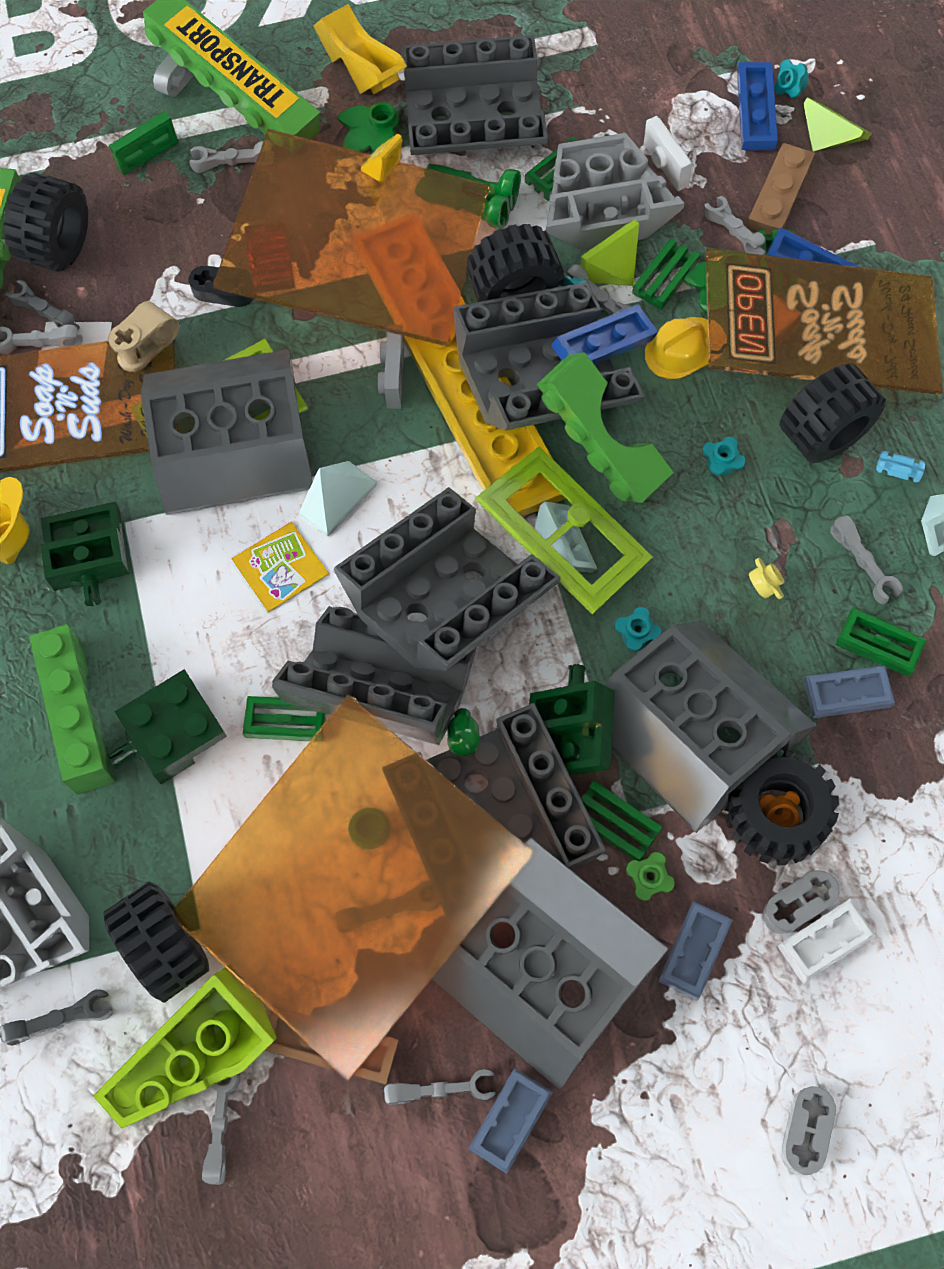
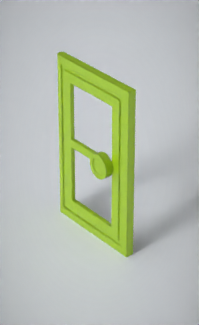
[475,446,653,615]

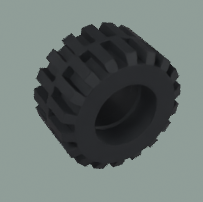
[4,172,89,272]
[466,224,565,302]
[779,363,886,463]
[725,750,839,865]
[103,881,210,1003]

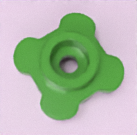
[626,852,675,901]

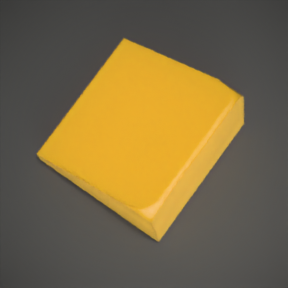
[361,133,402,182]

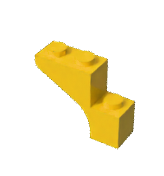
[313,4,407,95]

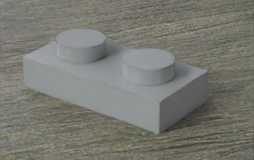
[378,327,405,409]

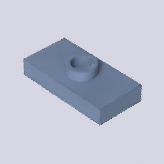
[803,665,895,719]
[658,901,733,1001]
[468,1068,553,1174]

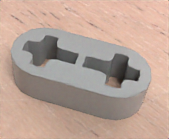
[153,54,194,97]
[763,870,840,934]
[781,1086,836,1175]

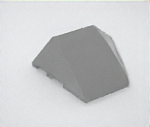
[546,133,684,250]
[0,817,90,989]

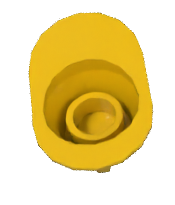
[645,317,726,379]
[0,477,30,564]

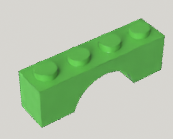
[536,352,674,503]
[29,624,116,795]

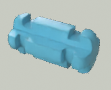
[876,451,925,482]

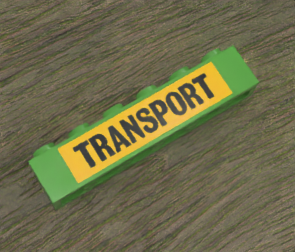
[143,0,320,157]

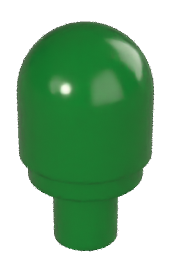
[447,708,480,757]

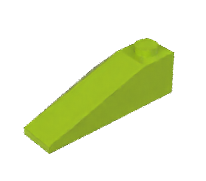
[93,964,277,1129]

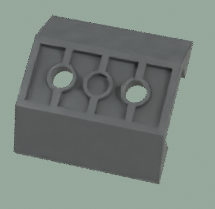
[402,35,548,155]
[453,282,645,431]
[141,349,313,515]
[334,487,561,671]
[272,606,477,745]
[605,621,817,833]
[382,703,606,922]
[426,838,669,1090]

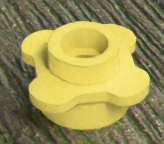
[749,558,784,599]

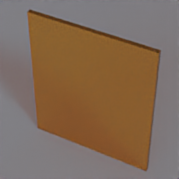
[213,129,490,346]
[172,695,535,1080]

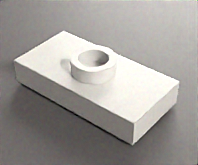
[644,116,692,191]
[777,899,876,984]

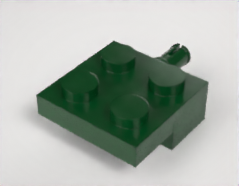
[40,502,130,606]
[529,664,614,776]
[107,669,227,784]

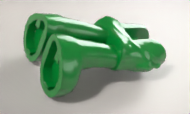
[414,163,521,230]

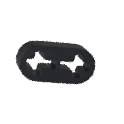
[188,266,256,307]

